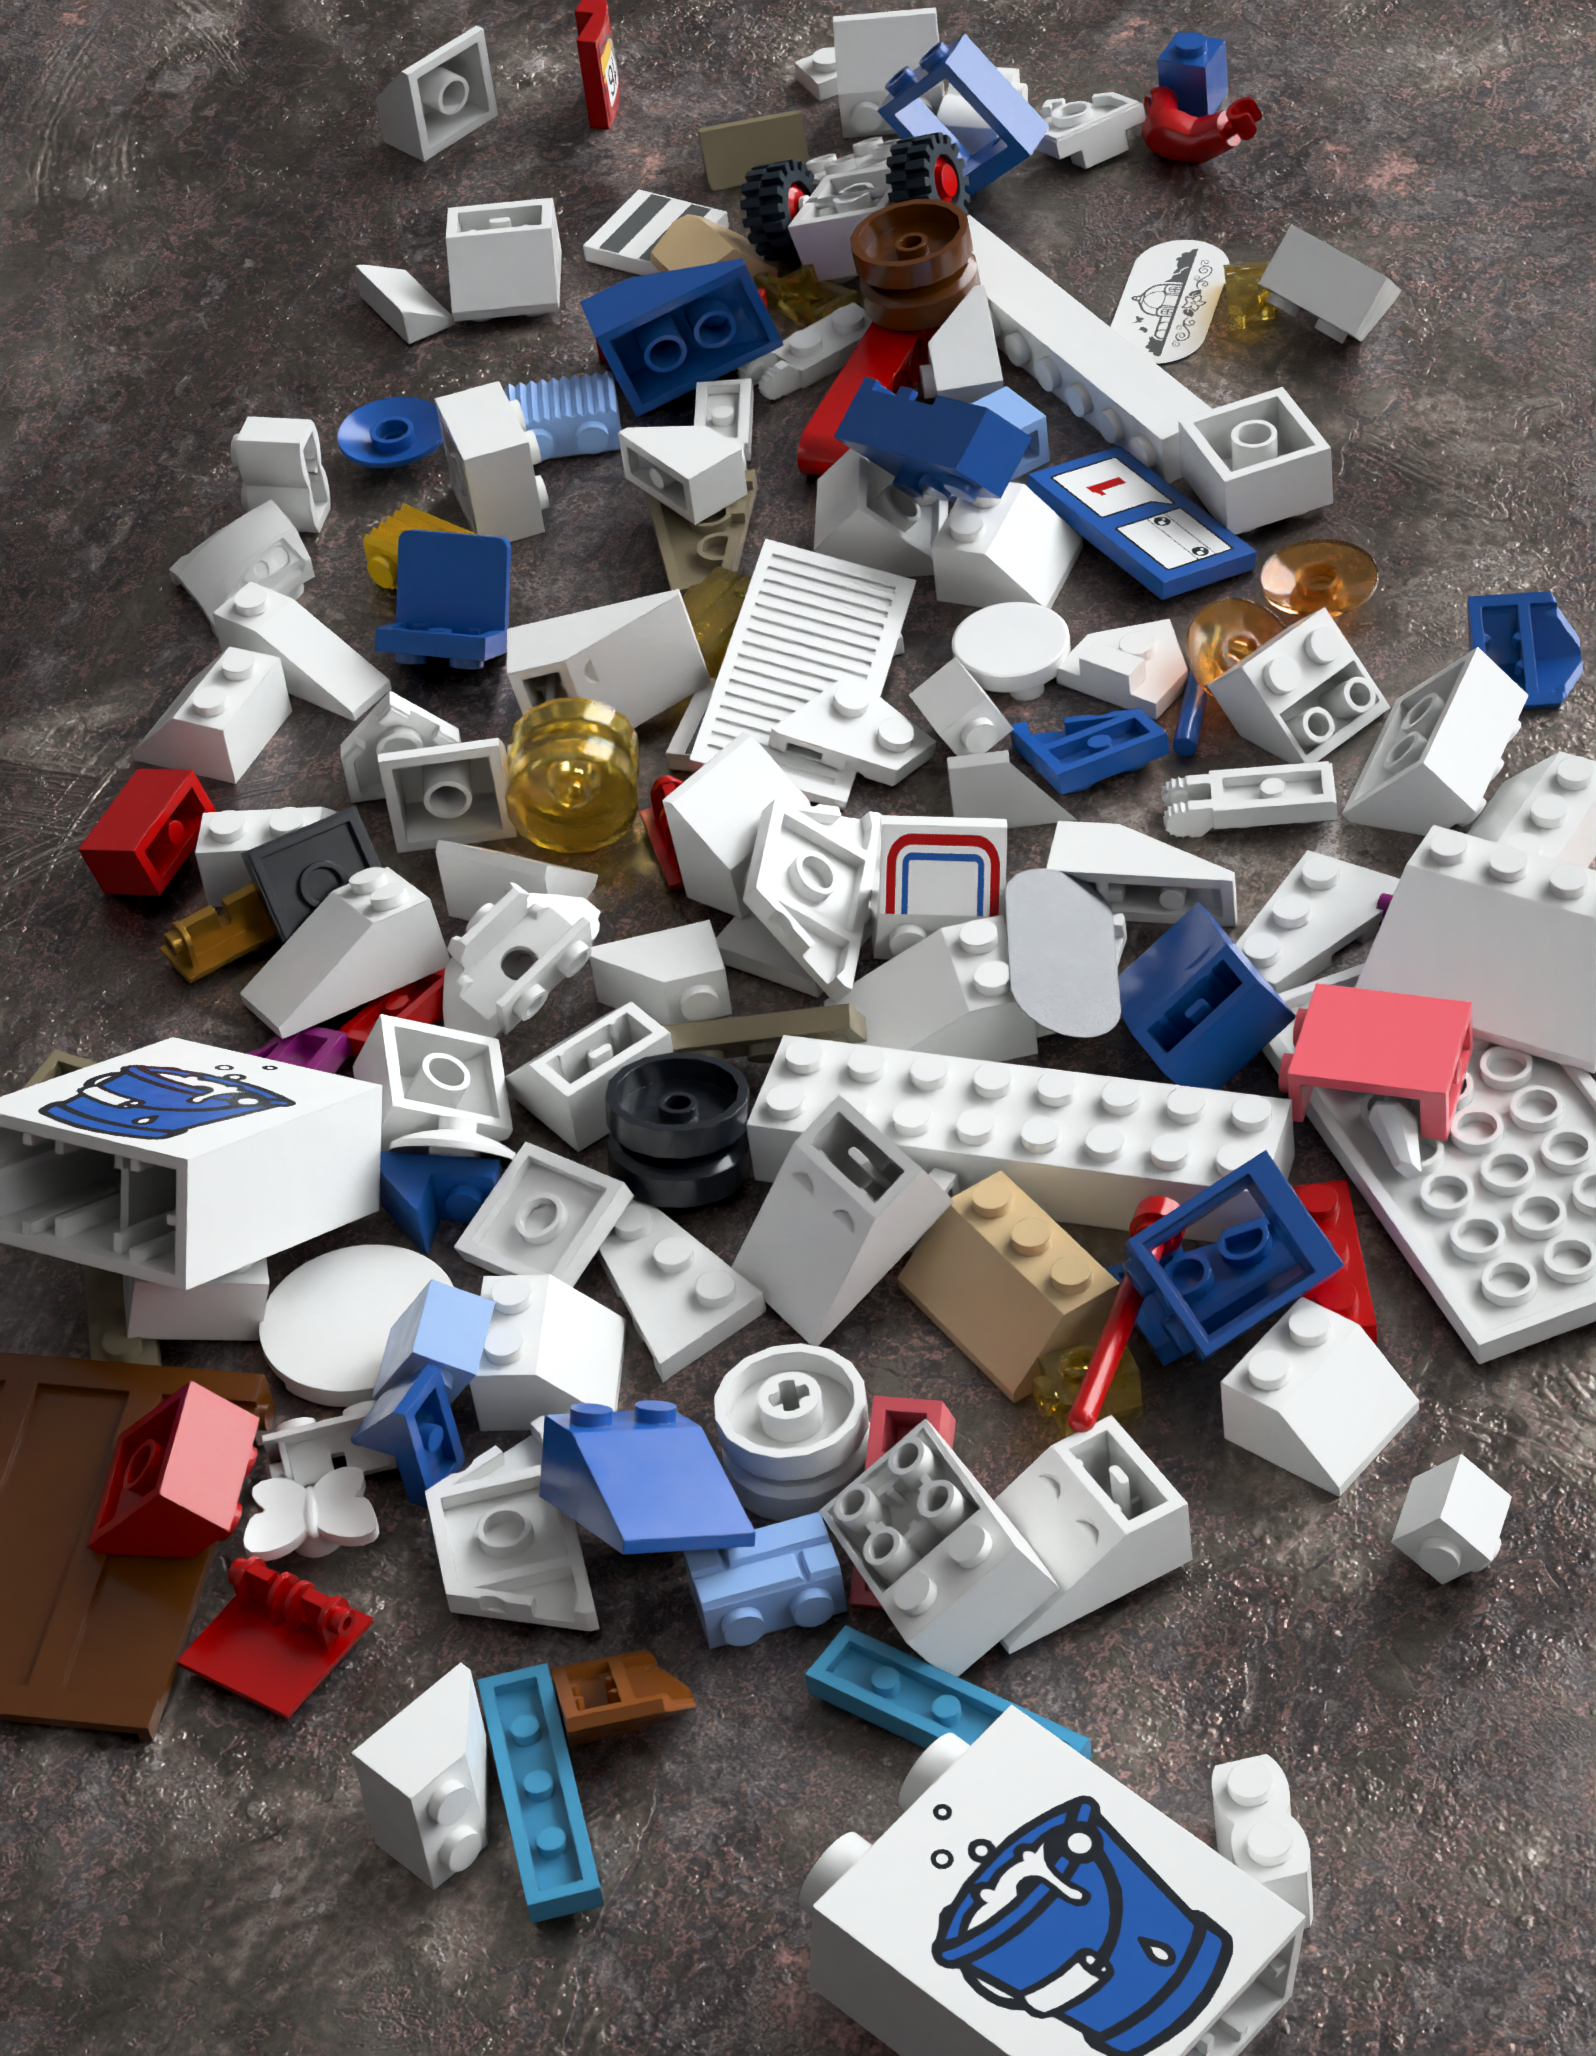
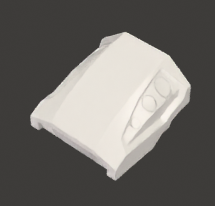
[169,499,315,637]

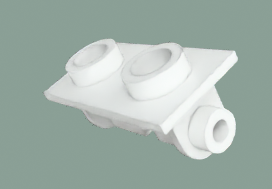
[261,1401,398,1488]

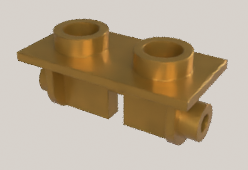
[159,881,276,983]

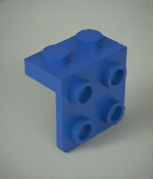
[375,529,511,669]

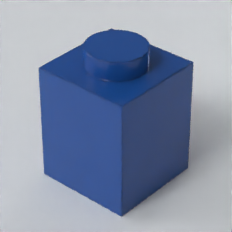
[1157,32,1228,118]

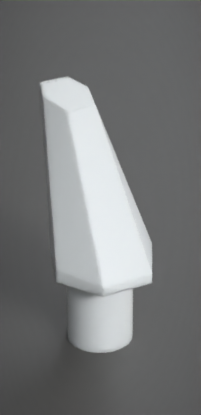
[1368,1095,1421,1180]

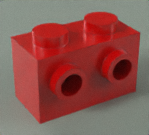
[78,769,217,896]

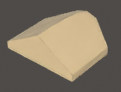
[650,214,778,283]

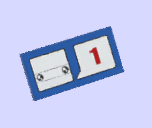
[1027,446,1257,600]

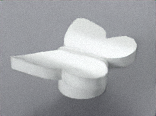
[243,1466,379,1561]

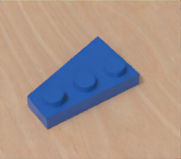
[1105,1216,1336,1366]

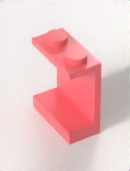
[1278,983,1473,1141]

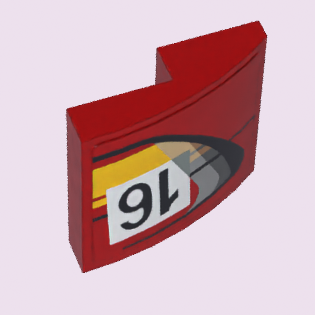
[574,0,620,130]

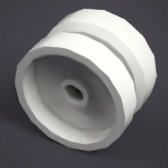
[714,1343,870,1522]

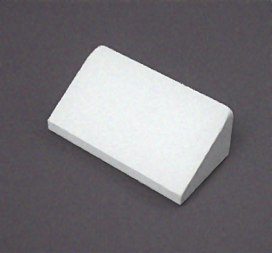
[355,265,455,344]

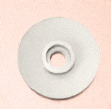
[389,1116,517,1170]

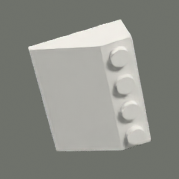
[1355,825,1596,1074]

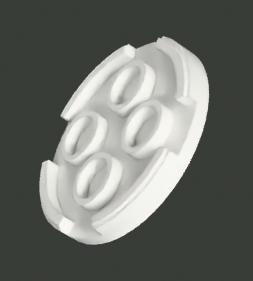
[259,1244,453,1407]

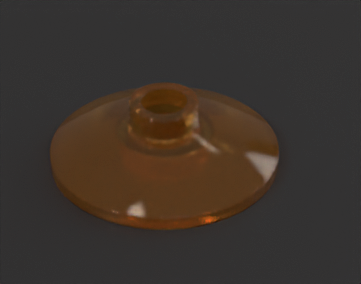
[1260,539,1379,617]
[1185,598,1287,699]

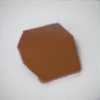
[550,1649,696,1747]

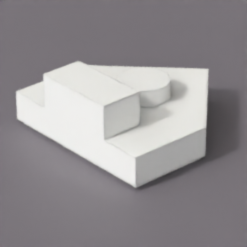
[1035,92,1146,169]
[1056,619,1188,720]
[340,691,461,803]

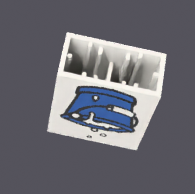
[0,1037,383,1291]
[799,1704,1306,2056]

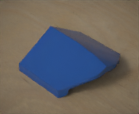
[1467,591,1583,710]

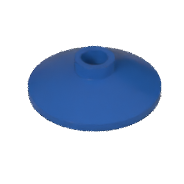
[337,396,443,469]

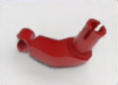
[1141,86,1263,163]

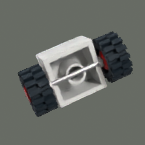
[740,132,970,284]

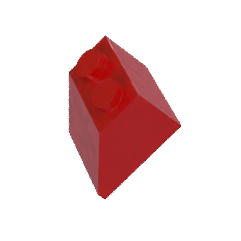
[87,1381,260,1558]

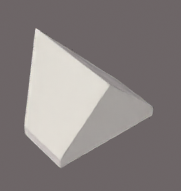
[947,750,1076,829]

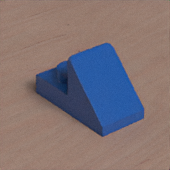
[380,1151,503,1254]
[350,1364,466,1508]

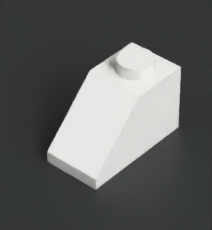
[919,284,1003,403]
[618,425,748,525]
[589,920,732,1026]

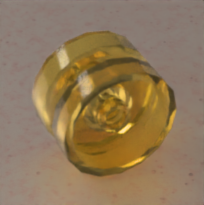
[505,697,640,853]

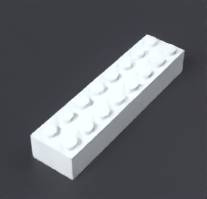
[746,1035,1295,1243]

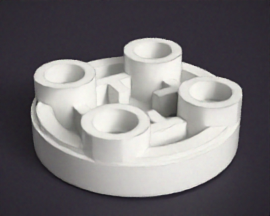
[952,602,1071,701]

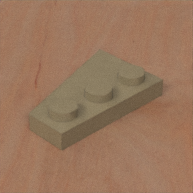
[645,469,758,607]

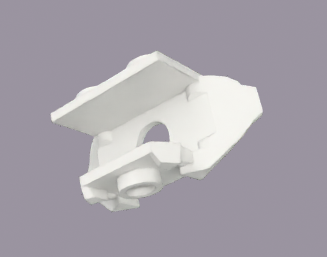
[443,882,601,1038]

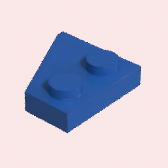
[1010,708,1170,795]

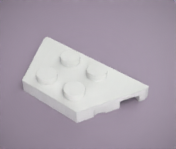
[742,798,882,1002]
[425,1414,599,1631]

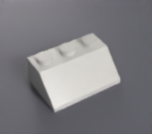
[1342,647,1528,836]
[1467,751,1596,868]

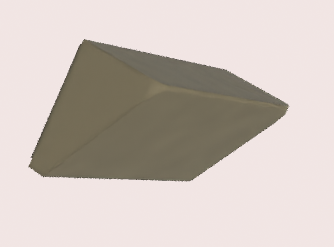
[698,109,809,191]

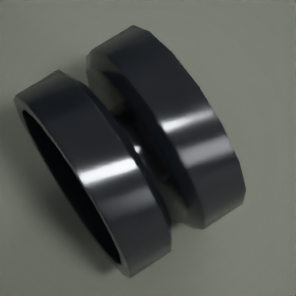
[605,1052,752,1208]

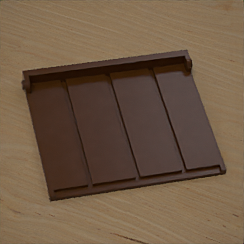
[0,1352,276,1741]

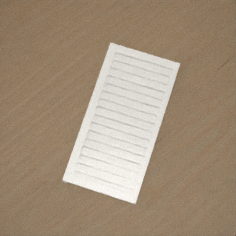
[688,539,916,811]

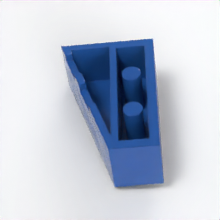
[834,377,1032,502]

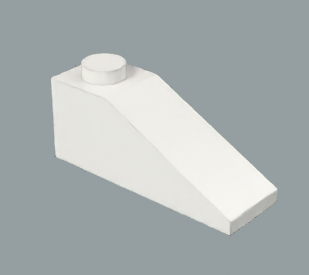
[212,581,392,721]
[1046,821,1237,927]

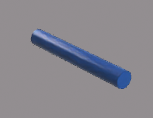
[1172,623,1222,756]

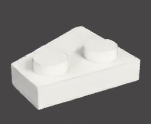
[768,673,937,786]

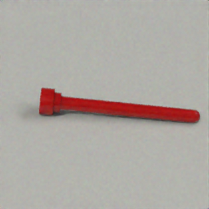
[1068,1196,1187,1432]

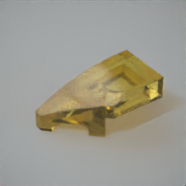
[1223,261,1278,331]
[753,263,862,328]

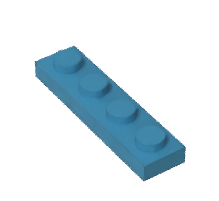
[805,1625,1092,1760]
[477,1663,605,1924]

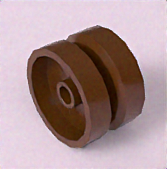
[850,199,981,331]

